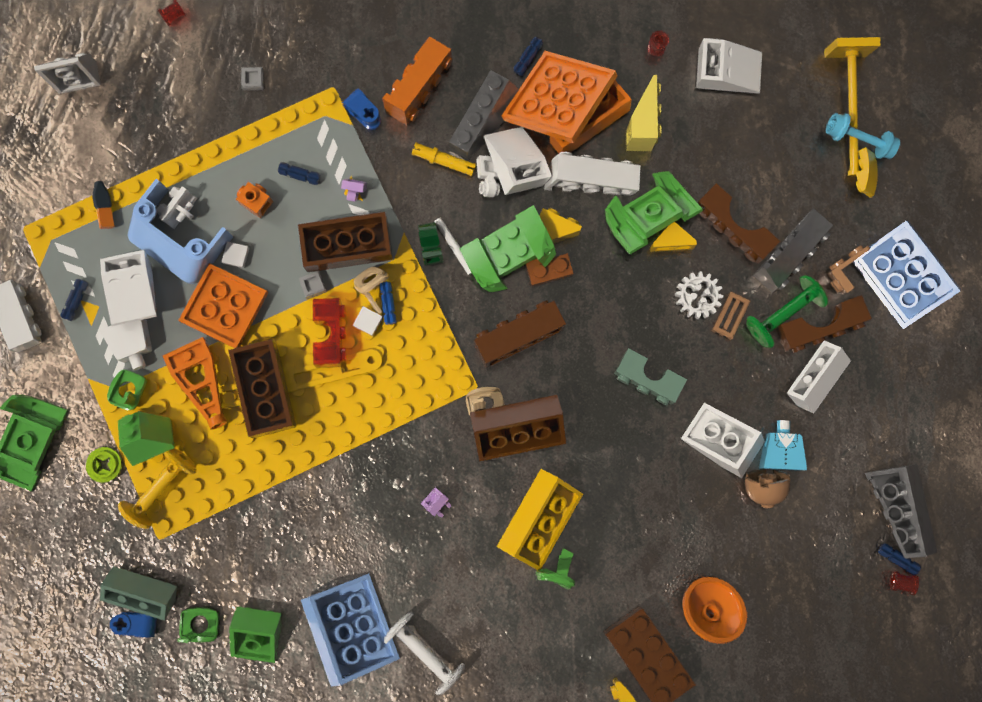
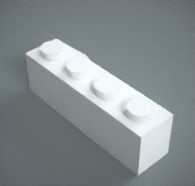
[544,152,640,196]

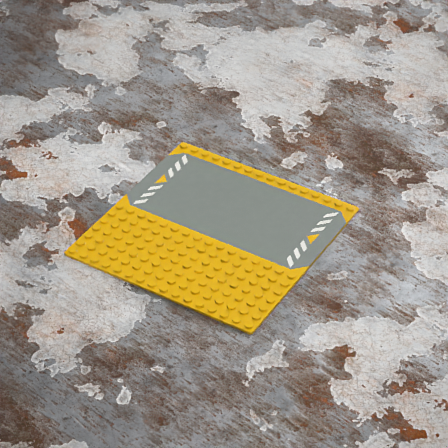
[23,87,478,539]

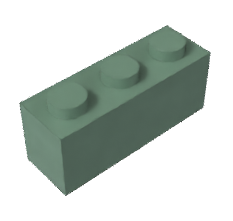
[100,566,177,620]

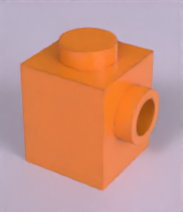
[236,182,273,219]

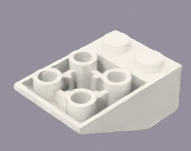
[696,38,762,94]
[484,127,552,195]
[100,250,157,326]

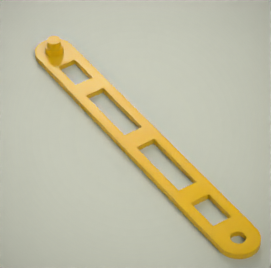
[198,349,382,410]

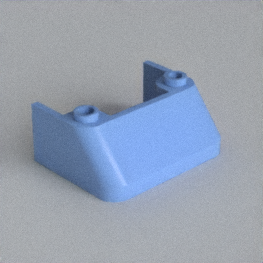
[128,179,233,284]

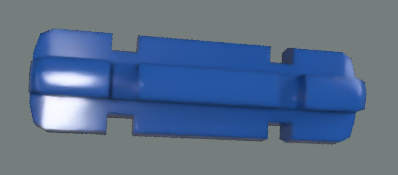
[379,282,397,325]

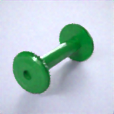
[746,275,828,348]

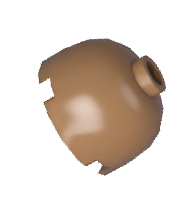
[745,469,790,508]

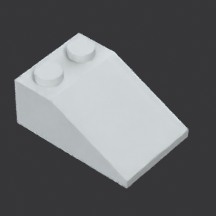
[34,53,101,94]
[681,403,765,478]

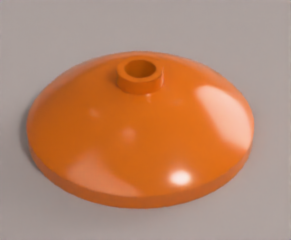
[683,577,747,644]

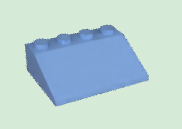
[853,220,961,329]
[301,574,400,686]

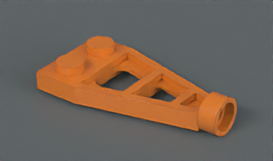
[163,337,227,430]

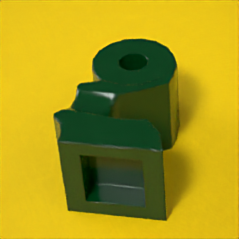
[418,222,444,266]

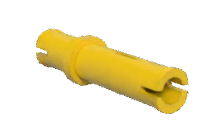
[411,142,476,177]

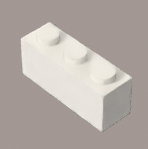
[0,280,42,353]
[787,341,851,413]

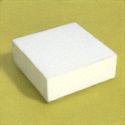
[222,242,249,268]
[353,306,383,336]

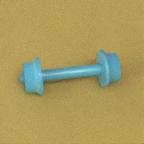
[826,113,900,159]

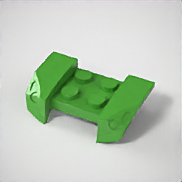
[605,171,703,255]
[459,205,556,292]
[0,394,68,492]

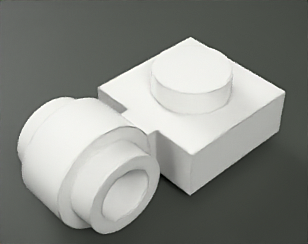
[477,155,500,198]

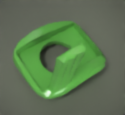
[107,369,147,410]
[535,548,575,590]
[177,607,218,643]

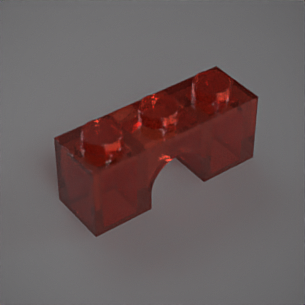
[313,298,346,368]

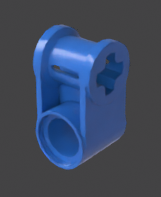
[342,88,381,130]
[110,612,157,638]

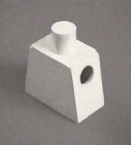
[100,319,152,371]

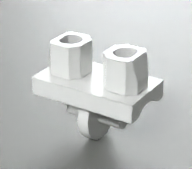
[156,187,197,229]

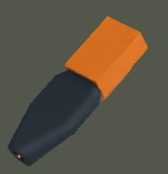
[92,181,114,229]

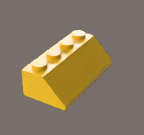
[497,469,583,570]

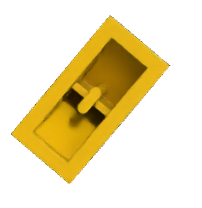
[650,222,697,252]

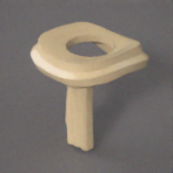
[354,267,389,314]
[465,387,505,415]

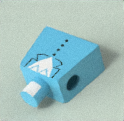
[759,420,807,471]

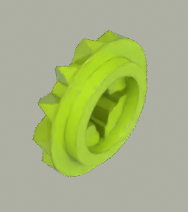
[86,447,122,483]

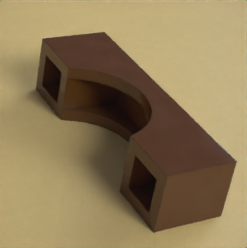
[698,183,780,264]
[776,295,872,353]

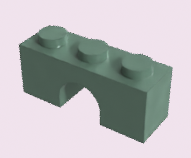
[614,348,687,405]

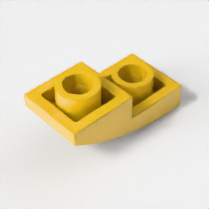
[856,147,878,198]
[610,678,636,702]

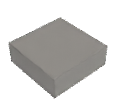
[241,67,264,91]
[299,271,327,300]

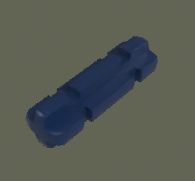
[513,37,543,76]
[278,162,320,185]
[60,279,88,321]
[878,543,921,575]

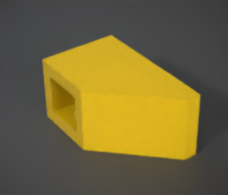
[539,208,582,244]

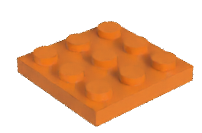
[178,263,269,348]

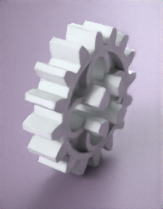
[675,272,723,319]

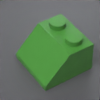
[118,411,175,466]
[229,607,281,663]

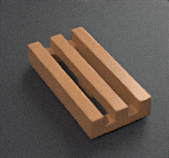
[711,292,750,340]

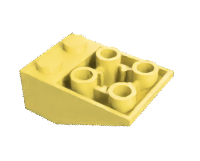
[626,75,661,151]

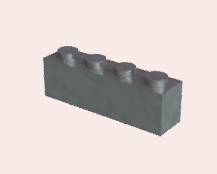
[449,70,519,160]
[753,208,833,292]
[865,464,937,559]

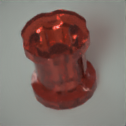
[158,0,186,27]
[647,31,669,57]
[889,571,919,595]

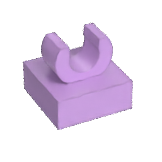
[341,178,367,202]
[421,487,451,517]

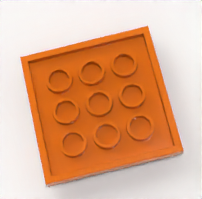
[501,51,617,144]

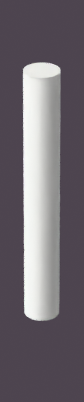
[434,217,472,275]

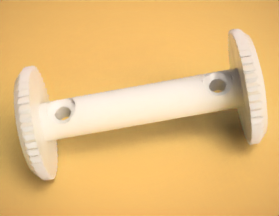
[384,612,465,695]

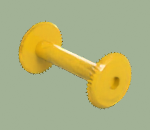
[118,448,196,529]

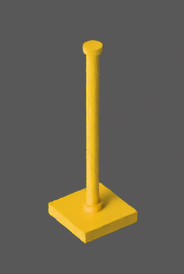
[824,37,880,176]

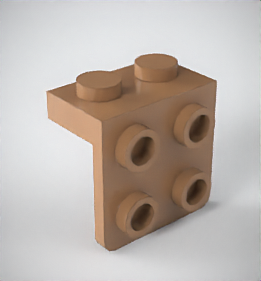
[828,245,871,294]

